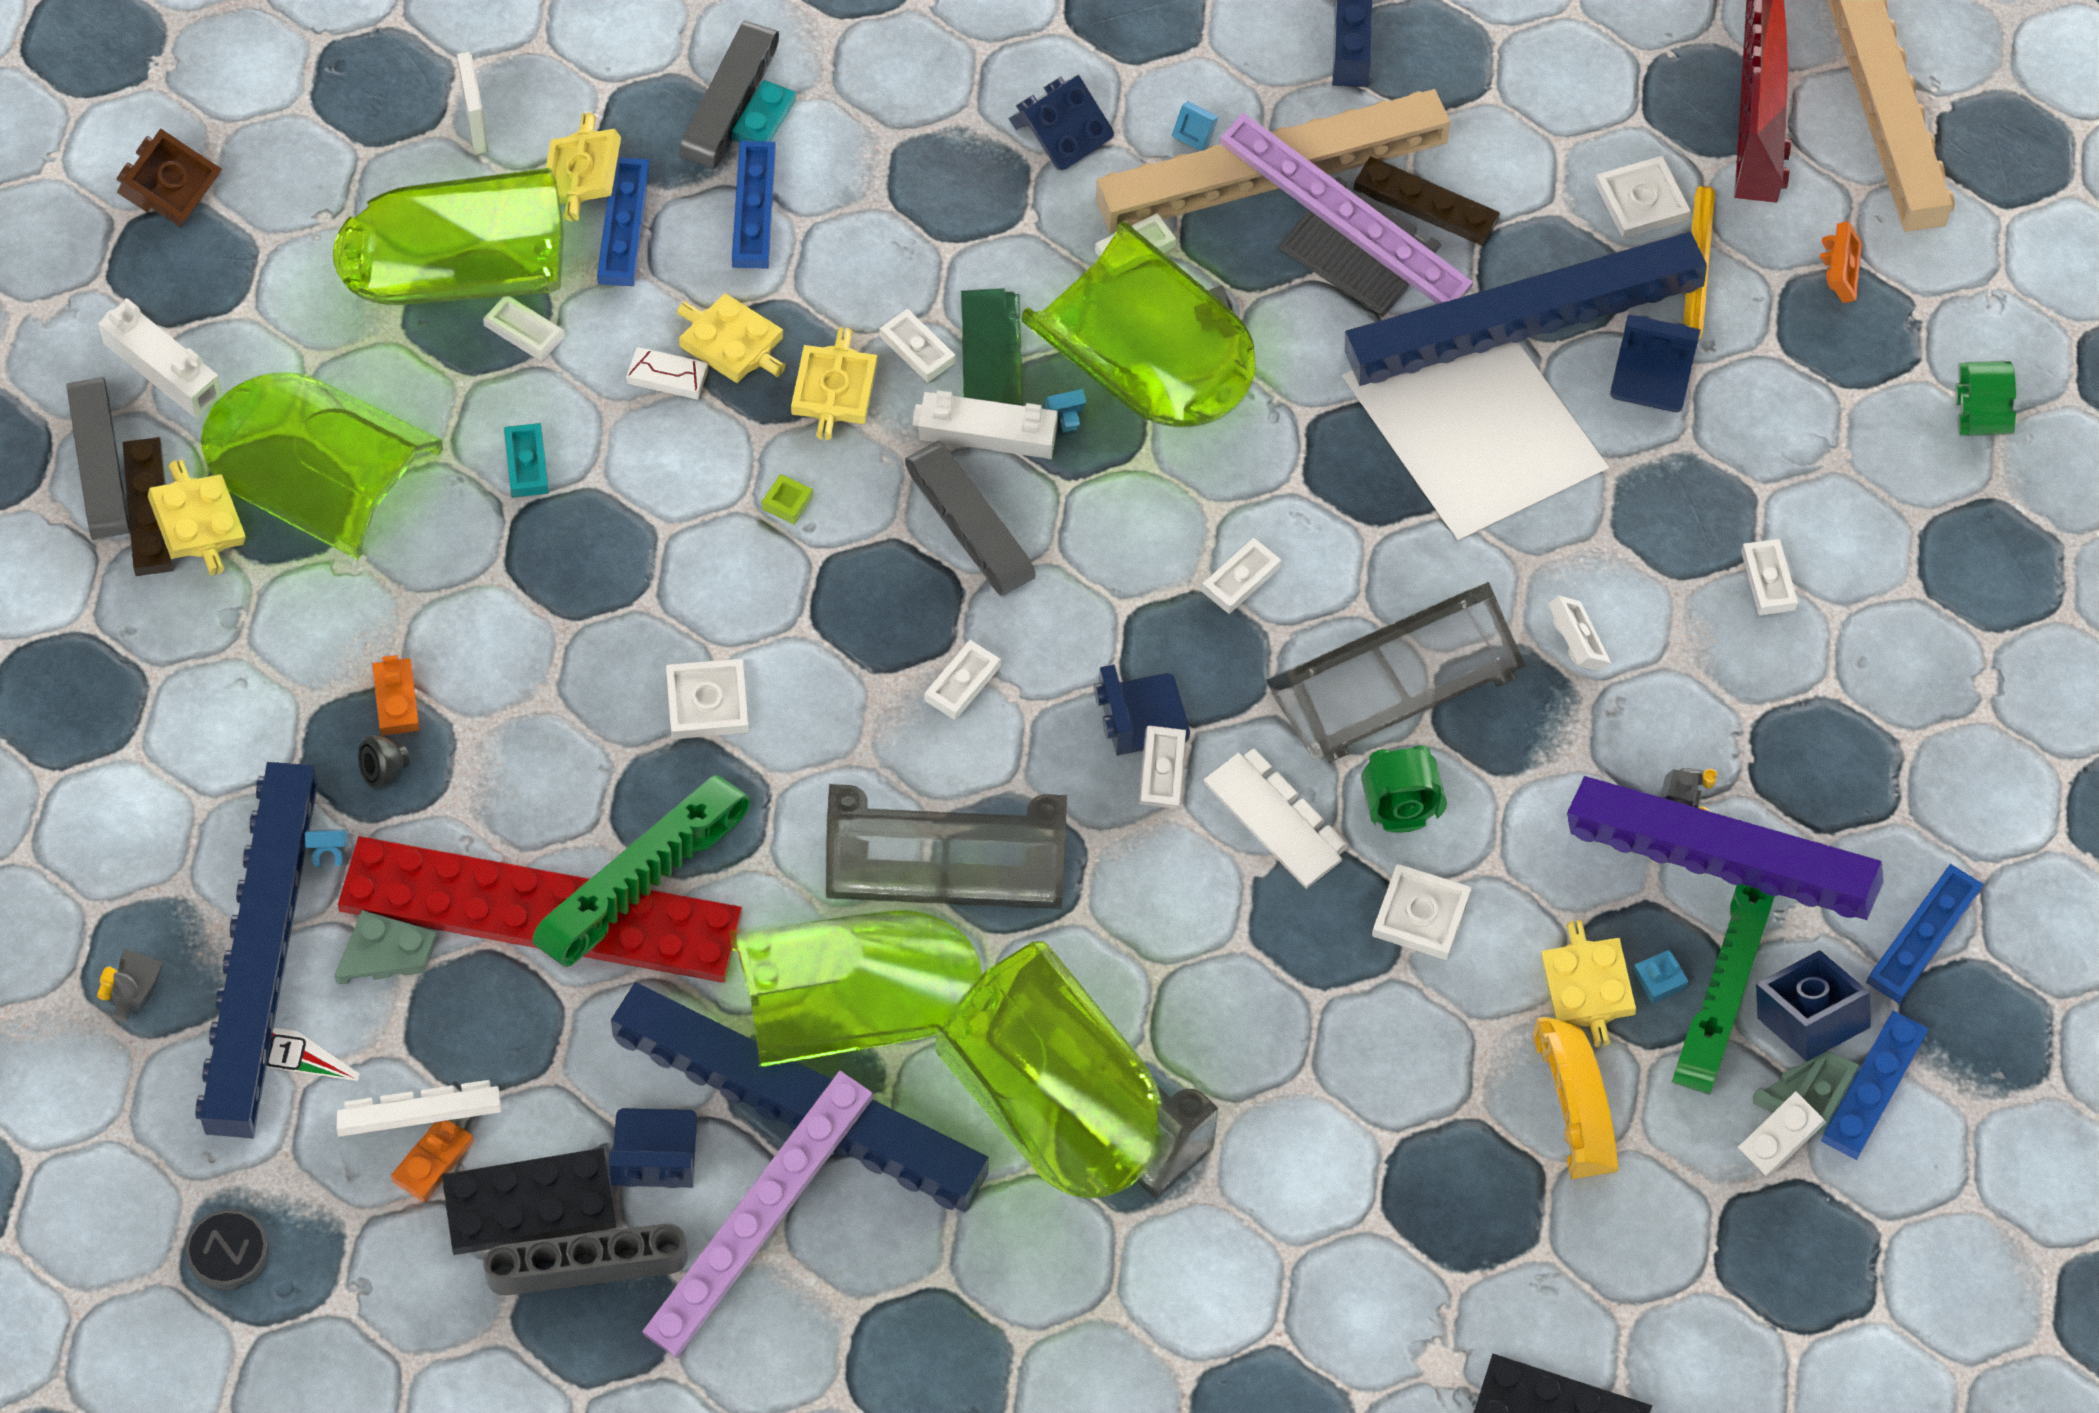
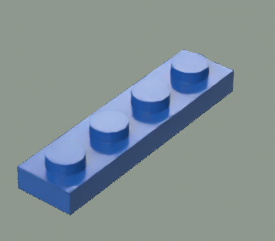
[732,141,776,269]
[597,157,650,286]
[1866,863,1984,1004]
[1821,1010,1929,1160]

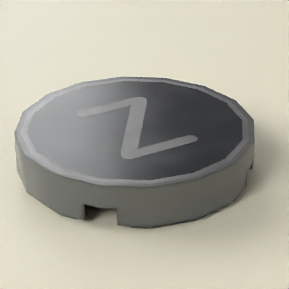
[185,1209,269,1291]

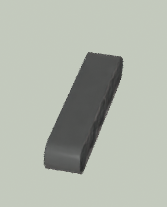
[680,20,780,169]
[66,377,130,540]
[905,441,1036,596]
[483,1224,688,1296]

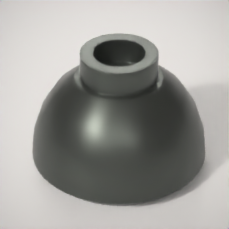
[358,735,409,790]

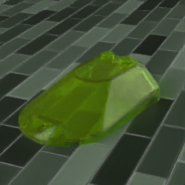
[333,168,564,305]
[1021,220,1256,427]
[201,372,443,560]
[729,910,982,1066]
[935,941,1162,1198]

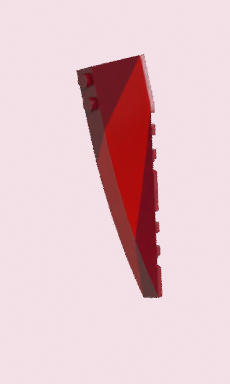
[1734,0,1791,203]

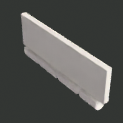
[1204,749,1348,889]
[337,1080,501,1137]

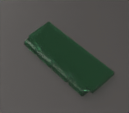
[961,288,1023,406]

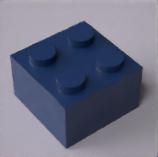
[1756,950,1871,1062]

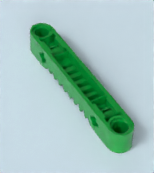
[532,775,751,967]
[1672,884,1775,1095]

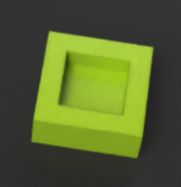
[761,474,813,525]

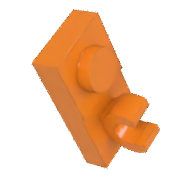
[1820,221,1862,303]
[372,655,420,736]
[391,1120,474,1203]

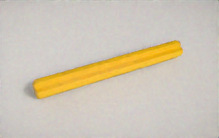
[1683,186,1715,340]

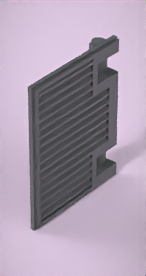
[1278,177,1442,317]

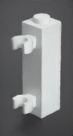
[98,298,223,419]
[913,390,1058,459]

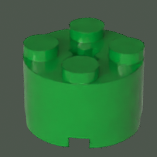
[1955,361,2016,436]
[1361,745,1447,833]

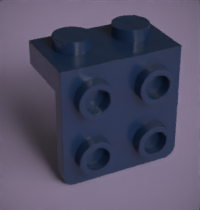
[1008,74,1114,170]
[1610,314,1701,412]
[1093,664,1190,756]
[609,1108,697,1188]

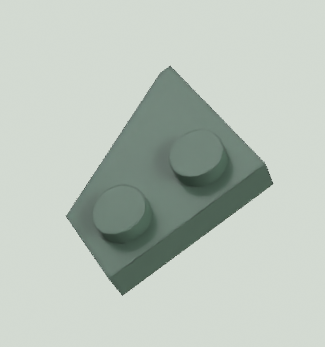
[334,910,438,984]
[1753,1051,1859,1135]

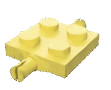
[540,112,621,222]
[677,293,786,383]
[791,327,877,440]
[148,460,246,576]
[1541,920,1636,1048]

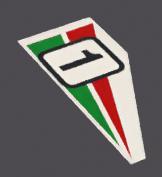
[267,1028,360,1081]

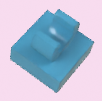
[1171,101,1219,151]
[1043,389,1087,433]
[305,829,349,867]
[1633,950,1689,1004]

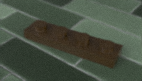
[1353,156,1500,246]
[122,437,174,576]

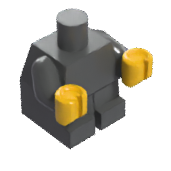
[1660,768,1717,811]
[97,948,163,1022]

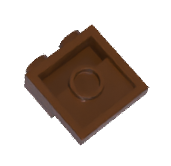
[116,128,222,228]

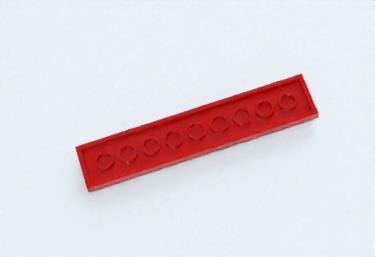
[337,836,743,983]

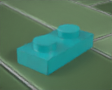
[732,79,796,142]
[504,423,549,498]

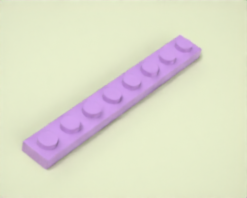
[1220,112,1473,304]
[642,1071,874,1359]

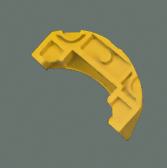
[1532,1017,1619,1180]

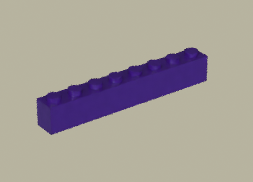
[1567,776,1884,920]

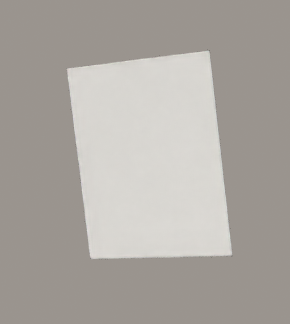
[1341,343,1609,541]

